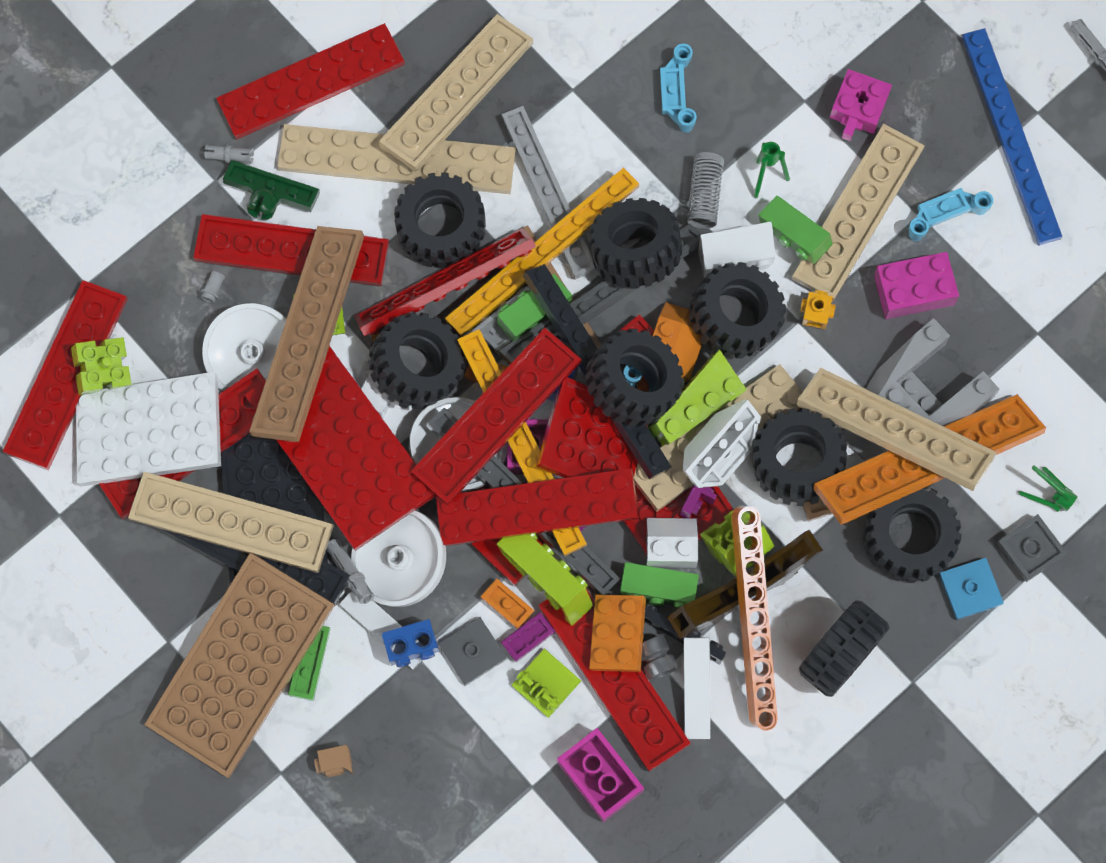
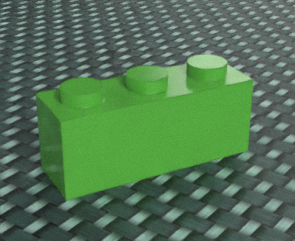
[758,195,833,265]
[497,274,572,342]
[620,562,699,609]

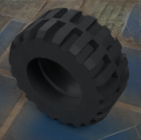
[394,172,486,268]
[588,198,682,289]
[689,262,786,359]
[368,312,466,410]
[585,329,684,427]
[753,408,847,506]
[863,488,962,583]
[798,600,889,697]

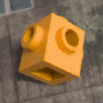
[800,290,836,330]

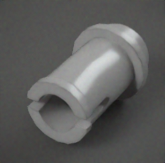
[200,271,225,303]

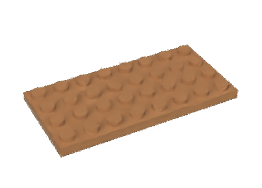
[144,553,336,778]

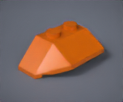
[637,302,702,392]

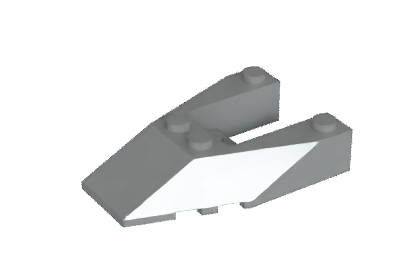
[841,318,1000,461]

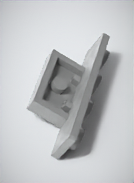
[462,286,531,356]

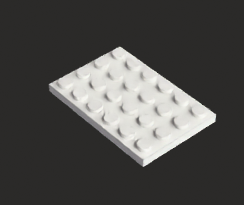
[76,372,221,487]

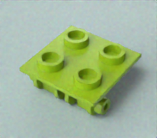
[511,648,581,718]

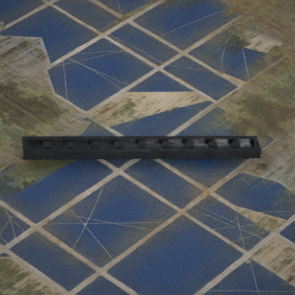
[523,264,672,480]

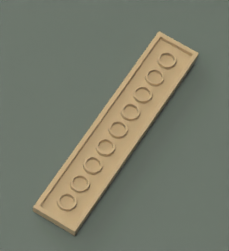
[277,124,516,195]

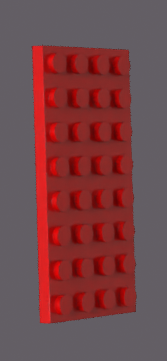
[244,346,437,551]

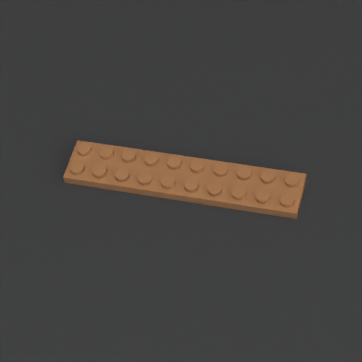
[250,226,364,442]

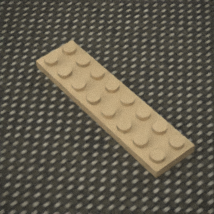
[379,14,533,172]
[792,124,925,302]
[634,364,802,512]
[797,368,996,491]
[128,472,333,573]

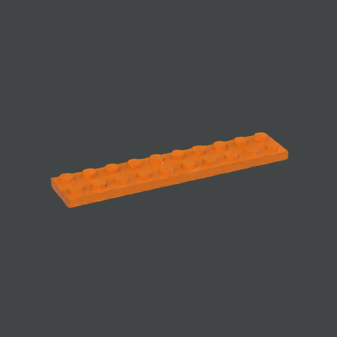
[814,394,1046,525]

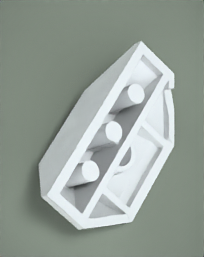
[683,399,761,488]

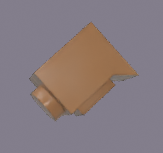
[314,745,354,778]

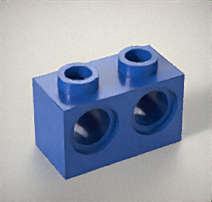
[381,619,439,668]

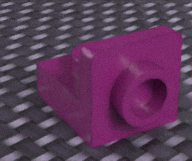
[680,485,717,519]

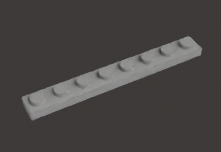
[502,106,597,280]

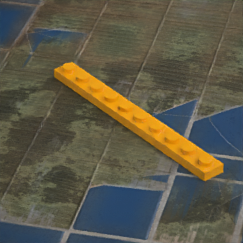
[445,167,639,337]
[457,329,587,556]

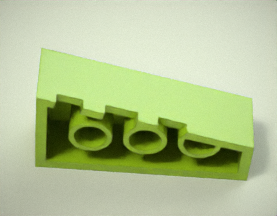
[649,350,747,446]
[497,534,593,626]

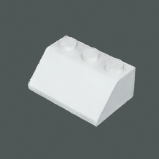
[698,222,775,278]

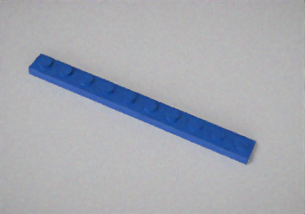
[962,28,1063,246]

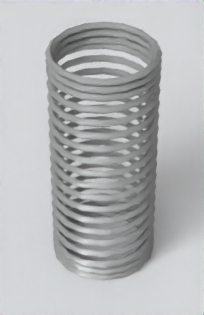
[687,152,724,229]

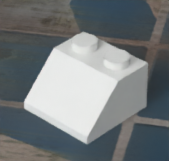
[647,518,698,568]

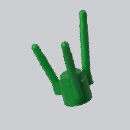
[754,142,790,198]
[1018,465,1078,512]

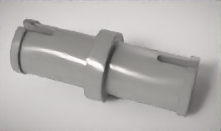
[204,144,254,163]

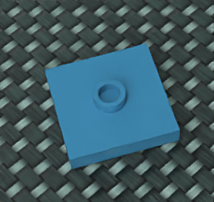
[939,558,1004,620]

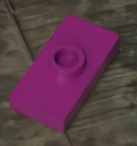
[501,612,555,663]

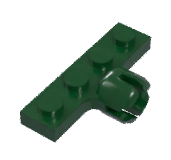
[223,160,320,221]

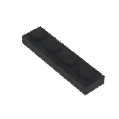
[644,603,726,665]

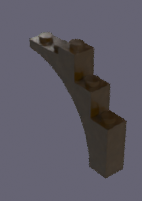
[667,530,823,639]

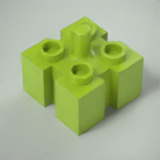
[71,337,132,395]
[700,511,775,576]

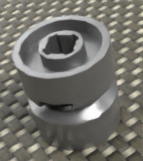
[641,635,678,681]

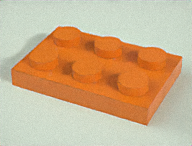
[590,595,646,672]

